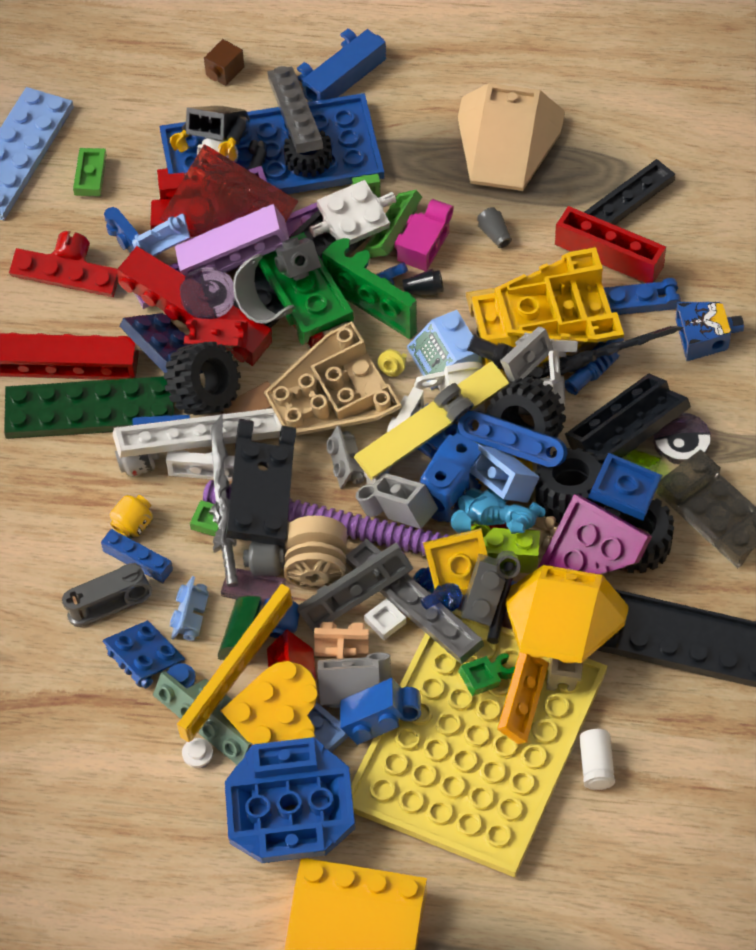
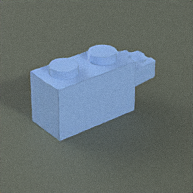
[470,443,540,503]

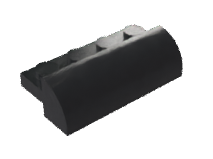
[565,373,691,463]

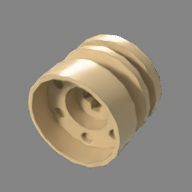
[284,516,347,590]

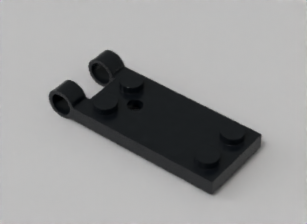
[226,419,296,546]

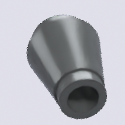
[477,207,512,248]

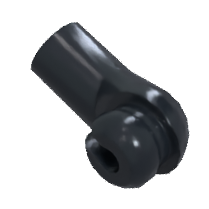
[247,140,267,170]

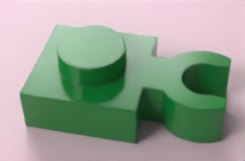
[458,653,515,696]

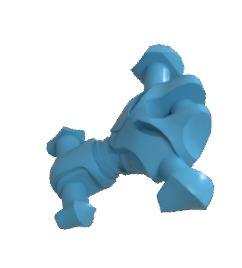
[451,488,546,534]

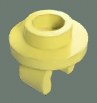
[378,349,407,377]

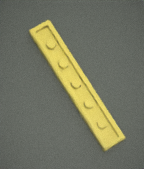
[354,361,509,480]

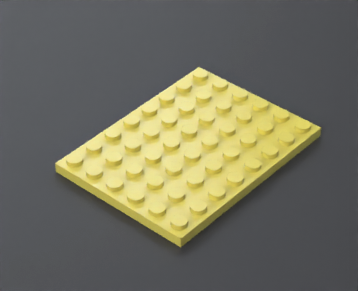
[351,604,607,878]

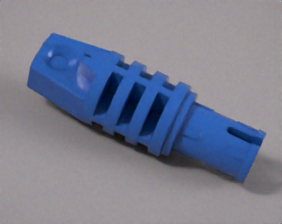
[564,338,624,395]

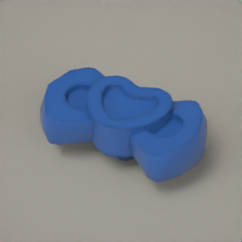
[376,262,408,285]

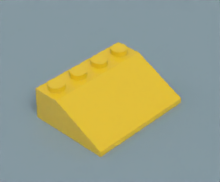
[285,858,427,950]

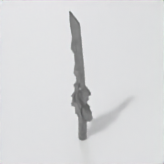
[209,415,239,587]

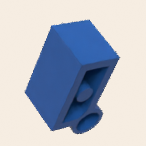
[340,678,421,745]

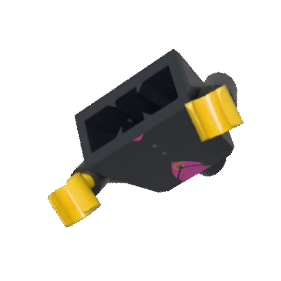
[170,106,250,161]

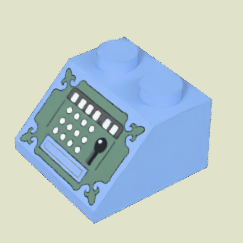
[407,310,482,390]

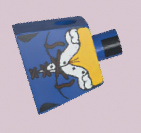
[675,302,744,361]

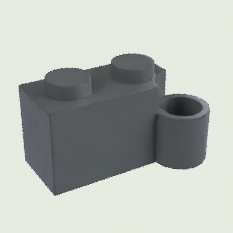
[461,550,521,626]

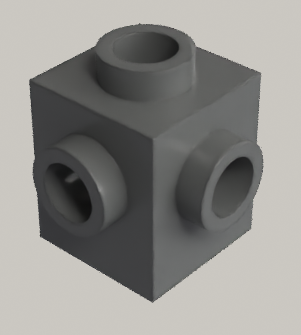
[275,238,321,280]

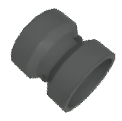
[434,383,474,423]

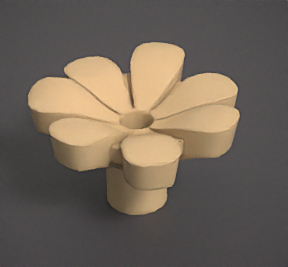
[528,516,559,551]

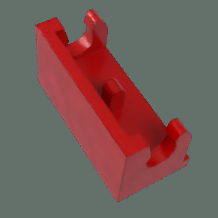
[184,318,248,349]

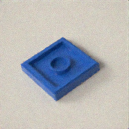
[588,453,663,521]

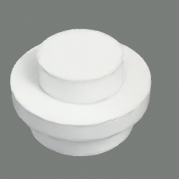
[182,738,213,768]

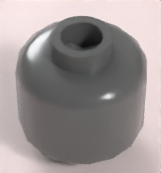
[243,541,287,577]

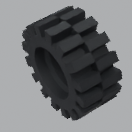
[284,130,332,177]

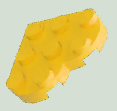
[221,661,318,745]

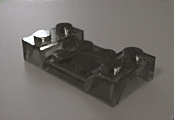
[657,449,756,569]

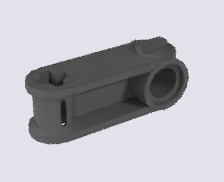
[62,563,152,627]

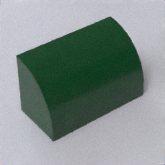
[218,596,262,660]

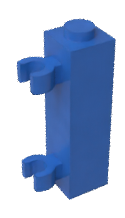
[297,28,386,102]

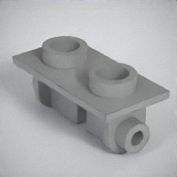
[327,426,364,489]

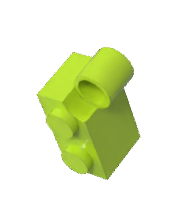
[471,524,540,573]

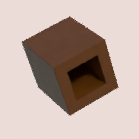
[204,39,245,86]

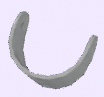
[233,254,295,323]

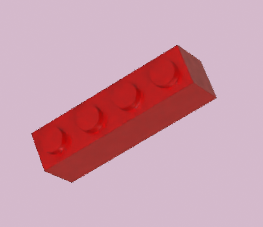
[555,206,667,283]

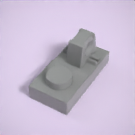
[500,326,554,383]

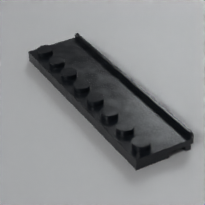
[597,589,756,687]

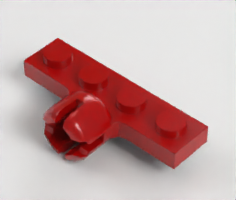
[9,231,118,298]

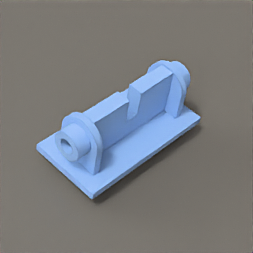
[132,214,190,256]
[170,576,209,641]

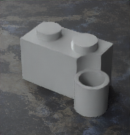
[356,472,438,529]
[318,652,392,708]

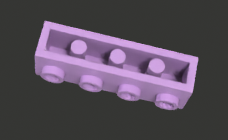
[175,204,289,283]

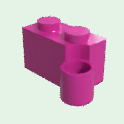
[394,199,454,271]

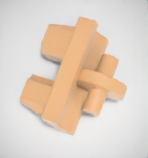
[314,622,369,659]

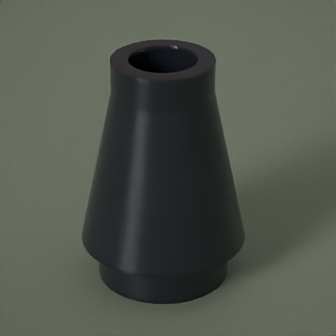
[402,268,444,295]

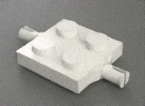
[310,180,396,245]

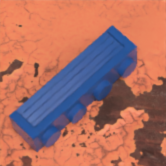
[101,529,173,584]

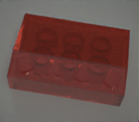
[160,144,298,267]

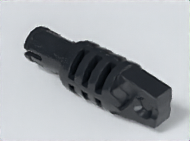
[467,334,544,379]

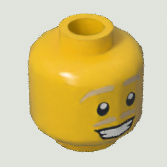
[110,495,153,538]

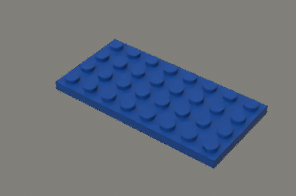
[159,93,385,208]

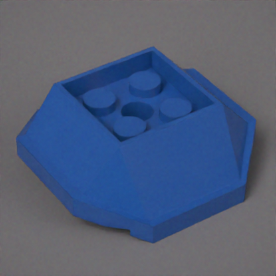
[225,737,356,863]

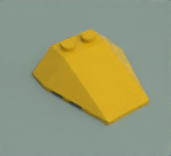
[494,247,624,343]

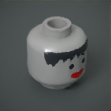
[115,451,159,477]

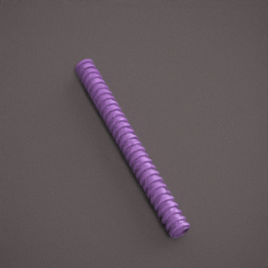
[203,480,449,556]

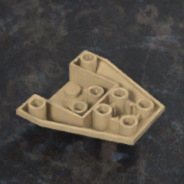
[458,83,565,191]
[264,321,402,436]

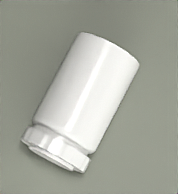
[580,729,615,790]

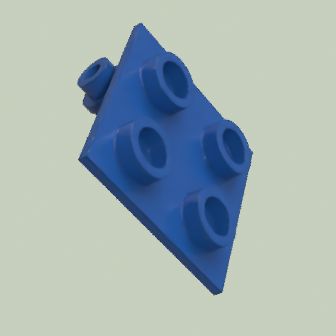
[102,620,185,689]

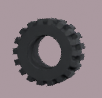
[164,341,241,415]
[487,377,566,438]
[535,448,607,523]
[604,498,674,573]

